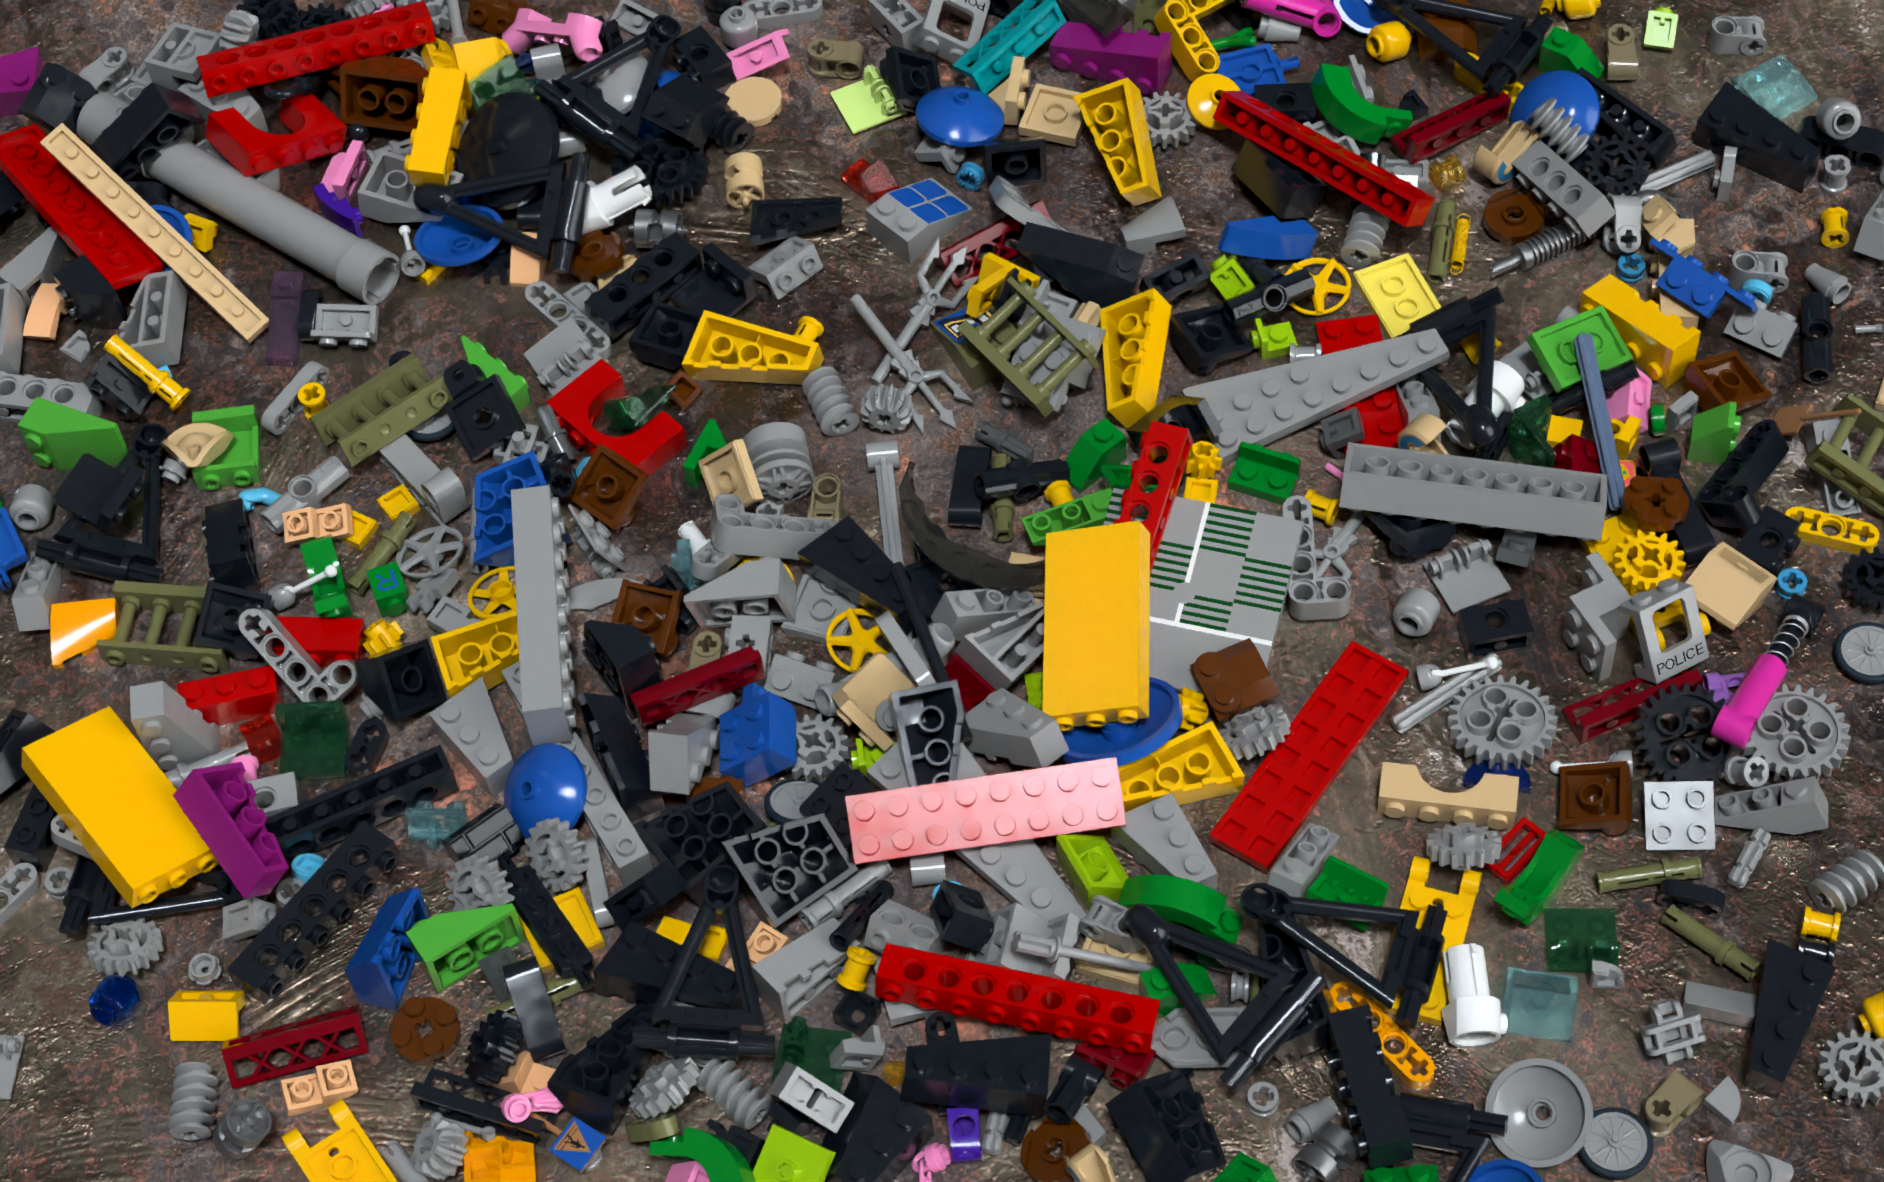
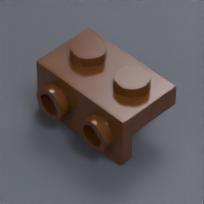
[467,0,537,37]

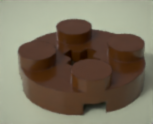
[1483,189,1545,247]
[570,230,624,282]
[1621,476,1689,532]
[390,996,461,1066]
[1021,1117,1092,1182]

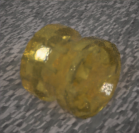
[1429,155,1466,192]

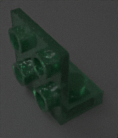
[469,54,542,110]
[1508,394,1555,468]
[275,700,350,780]

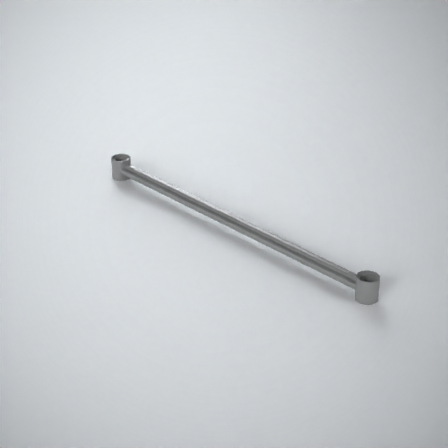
[866,439,947,887]

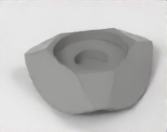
[1706,1139,1794,1182]

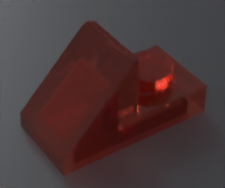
[840,158,900,205]
[238,713,286,765]

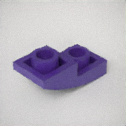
[312,183,364,238]

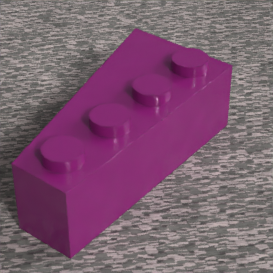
[1049,21,1172,96]
[0,47,45,117]
[173,762,289,899]

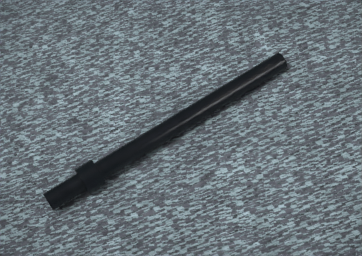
[890,562,973,743]

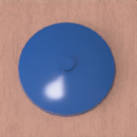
[1060,677,1183,766]

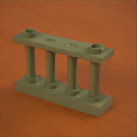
[957,276,1100,417]
[309,353,455,467]
[1804,393,1884,517]
[96,580,230,673]

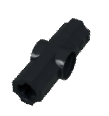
[1222,269,1316,326]
[1800,292,1833,384]
[973,458,1070,500]

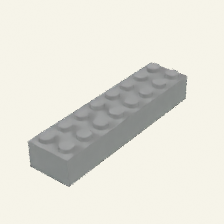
[1339,442,1607,541]
[511,485,578,746]

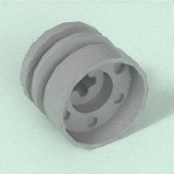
[743,422,815,505]

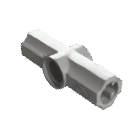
[260,456,350,535]

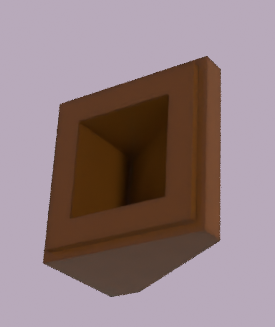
[656,368,703,411]

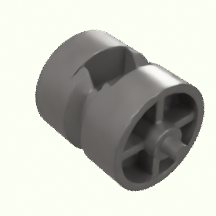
[628,209,689,249]
[213,1098,272,1159]
[1292,1121,1359,1182]

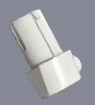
[582,165,652,235]
[1445,360,1526,449]
[1441,943,1508,1047]

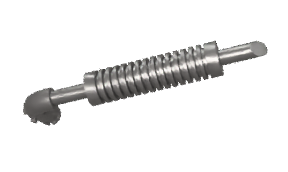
[1491,189,1687,278]

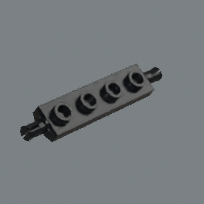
[498,855,595,990]

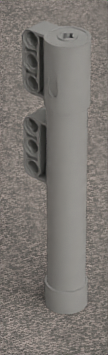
[77,82,401,305]

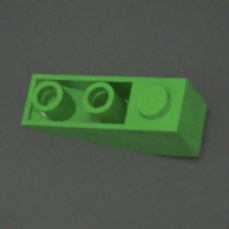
[461,335,531,414]
[1021,487,1112,546]

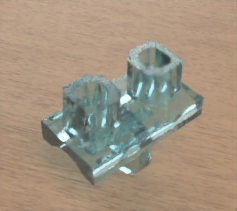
[405,801,468,849]

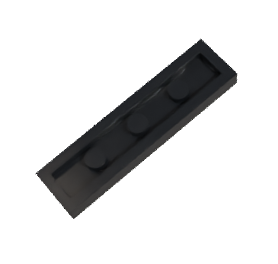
[410,1067,561,1148]

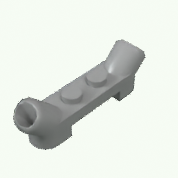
[814,622,956,721]

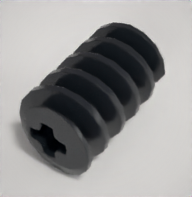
[709,104,755,153]

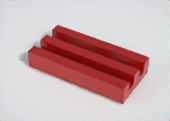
[1482,816,1546,886]

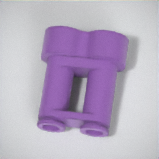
[1702,672,1747,707]

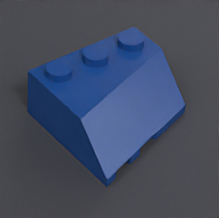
[474,450,573,567]
[345,888,430,1011]

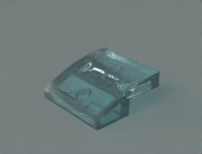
[1731,54,1819,120]

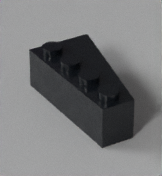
[1693,81,1821,194]
[1326,1004,1414,1169]

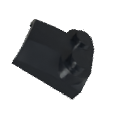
[879,45,941,113]
[17,62,98,134]
[628,300,702,371]
[1169,304,1254,373]
[1365,510,1457,559]
[193,581,272,660]

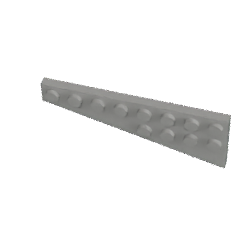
[1182,328,1450,465]
[866,742,1086,939]

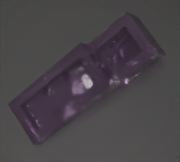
[265,271,309,366]

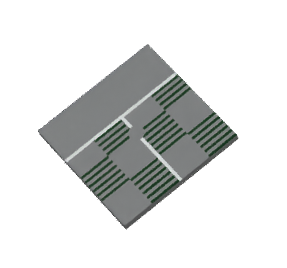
[1103,484,1304,694]

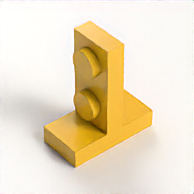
[966,252,1041,318]

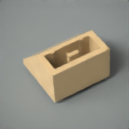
[1685,542,1777,630]

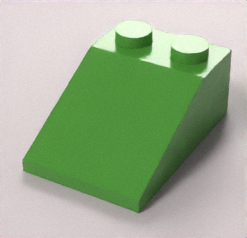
[17,397,129,470]
[405,903,526,994]

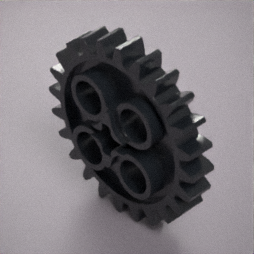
[611,133,708,208]
[1631,682,1741,786]

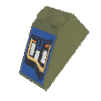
[929,305,1016,391]

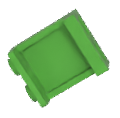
[192,404,261,490]

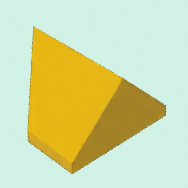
[452,37,504,94]

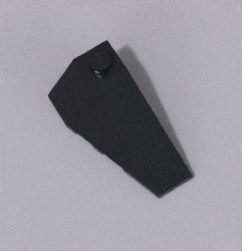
[888,679,964,787]
[547,1002,661,1134]

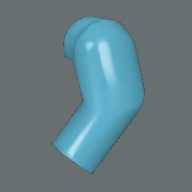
[238,487,282,511]

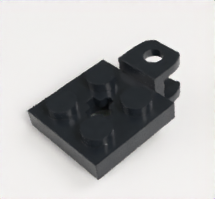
[443,360,526,461]
[905,524,986,620]

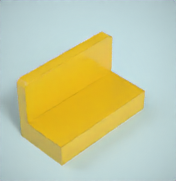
[168,991,245,1041]

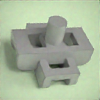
[493,424,551,464]
[1640,999,1706,1065]

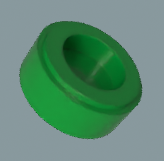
[1649,404,1665,436]

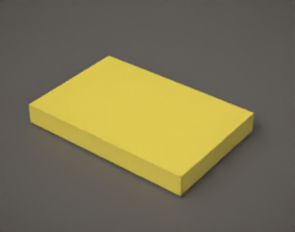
[1352,253,1441,339]

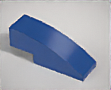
[1217,216,1318,260]

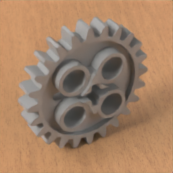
[1447,675,1558,770]
[1742,684,1851,782]

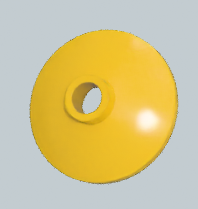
[1186,73,1241,130]

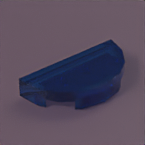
[1462,760,1531,794]

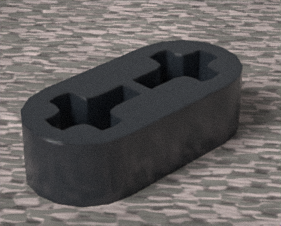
[1217,0,1259,31]
[297,290,324,341]
[344,719,390,779]
[1657,879,1726,918]

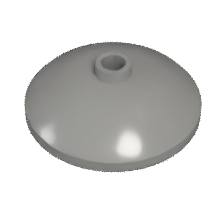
[589,53,648,114]
[1485,1058,1593,1168]

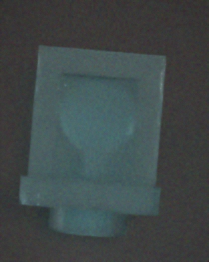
[671,539,712,590]

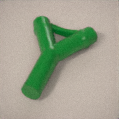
[1210,27,1256,51]

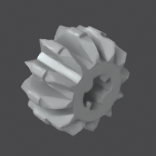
[219,9,260,51]
[860,383,914,434]
[410,1118,469,1180]

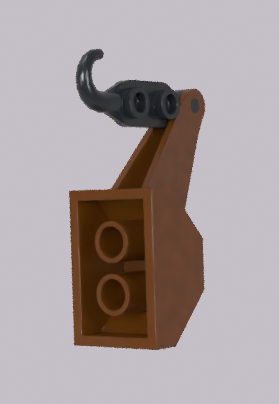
[264,56,429,132]

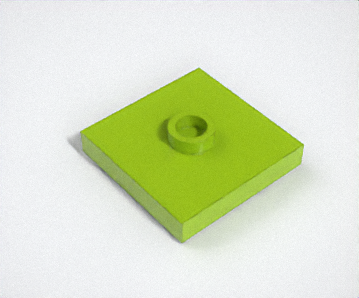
[753,1124,836,1182]

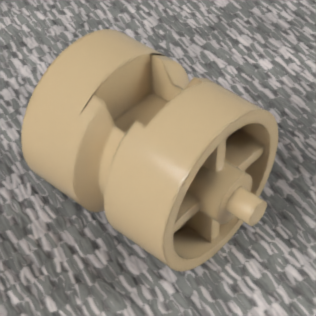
[724,152,765,209]

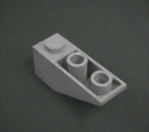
[1853,189,1884,261]
[0,226,69,309]
[1394,374,1441,442]
[1803,418,1862,516]
[11,551,63,632]
[931,585,1037,641]
[1714,776,1829,835]
[1265,823,1340,898]

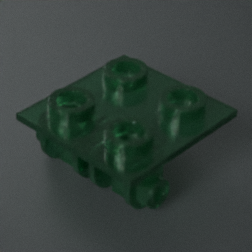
[603,384,677,431]
[1544,908,1620,972]
[771,1016,852,1093]

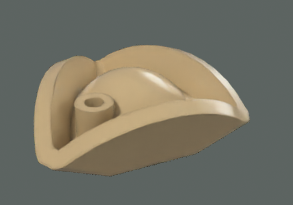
[160,422,235,469]

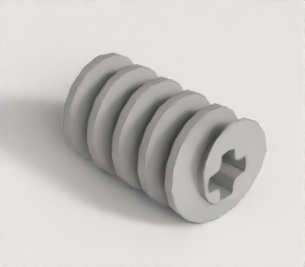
[1524,97,1590,164]
[1340,203,1391,269]
[802,366,860,437]
[1808,848,1884,915]
[696,1058,774,1130]
[167,1062,219,1141]

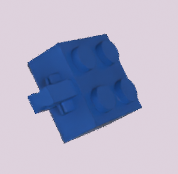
[719,682,797,787]

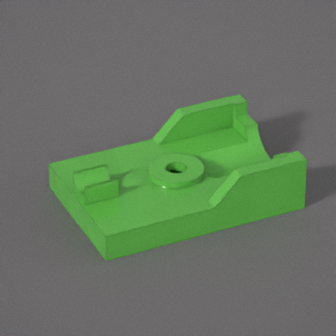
[1526,305,1634,393]

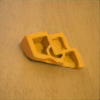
[50,598,121,669]
[463,1130,536,1182]

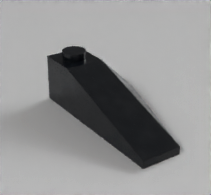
[1016,222,1145,309]
[0,708,56,795]

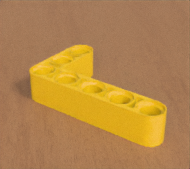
[1154,0,1236,82]

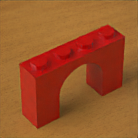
[205,93,347,177]
[546,359,688,477]

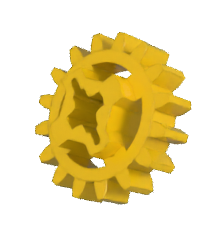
[1612,530,1686,594]

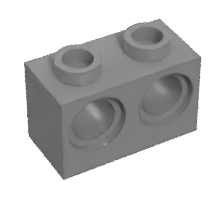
[863,899,945,955]
[767,1062,855,1133]

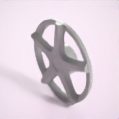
[396,523,464,578]

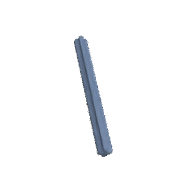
[1574,333,1625,511]

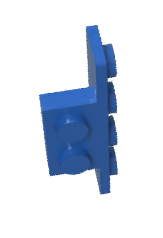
[1648,237,1759,320]

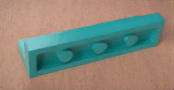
[952,0,1067,94]

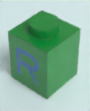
[366,561,409,618]

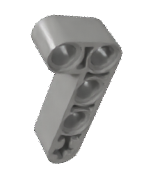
[529,42,587,158]
[375,434,469,524]
[709,493,837,560]
[1282,495,1351,620]
[238,608,361,711]

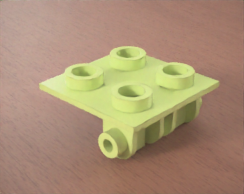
[830,65,907,134]

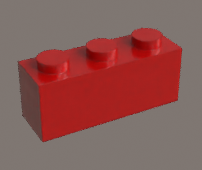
[263,616,367,670]
[177,665,285,725]

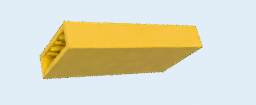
[1042,520,1150,731]
[21,706,219,908]

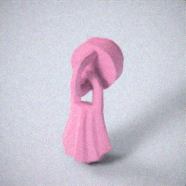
[500,1087,564,1123]
[912,1142,951,1182]

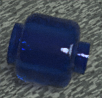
[88,974,141,1026]

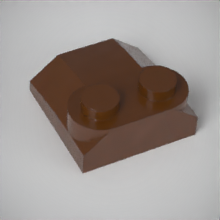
[1414,0,1478,62]
[1684,350,1773,412]
[566,443,649,531]
[611,579,683,656]
[1190,638,1280,725]
[1558,761,1632,835]

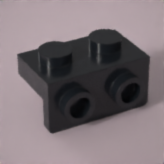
[82,352,154,422]

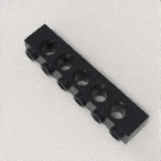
[265,745,459,863]
[227,820,400,1005]

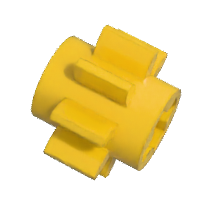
[1185,441,1223,480]
[362,618,404,655]
[1178,687,1209,731]

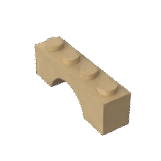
[1648,218,1699,329]
[1377,762,1519,830]

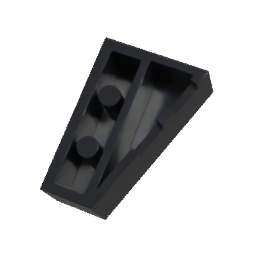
[1231,139,1329,219]
[202,498,261,592]

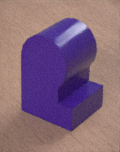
[946,1108,982,1163]

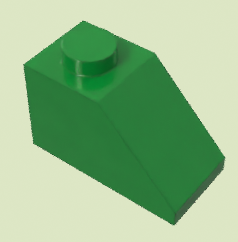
[1538,26,1605,80]
[1065,418,1127,493]
[1139,962,1217,1019]

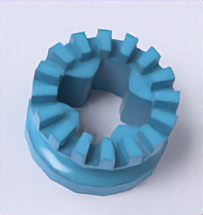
[955,162,986,191]
[1616,253,1646,284]
[1775,568,1807,601]

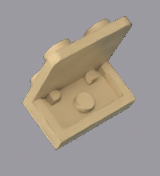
[965,56,1031,125]
[832,652,917,752]

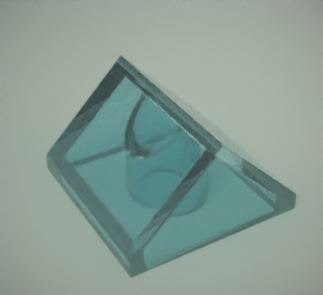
[1502,967,1578,1043]

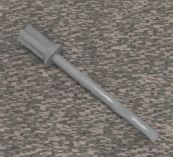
[1011,931,1158,972]

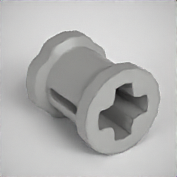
[1819,155,1851,195]
[1289,343,1321,363]
[1723,756,1769,787]

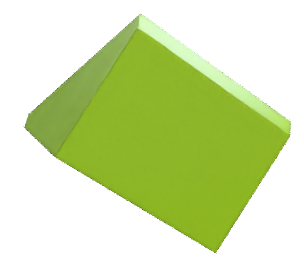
[1056,834,1129,911]

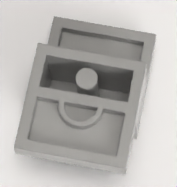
[130,22,220,92]
[1001,311,1106,412]
[1563,551,1631,681]
[965,902,1080,980]

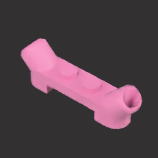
[502,8,603,62]

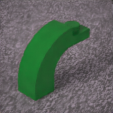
[1310,63,1413,145]
[300,534,352,618]
[1494,829,1586,926]
[1117,874,1244,944]
[649,1127,755,1182]

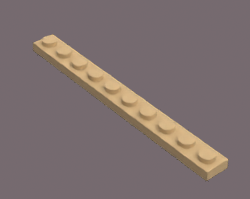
[40,123,271,344]

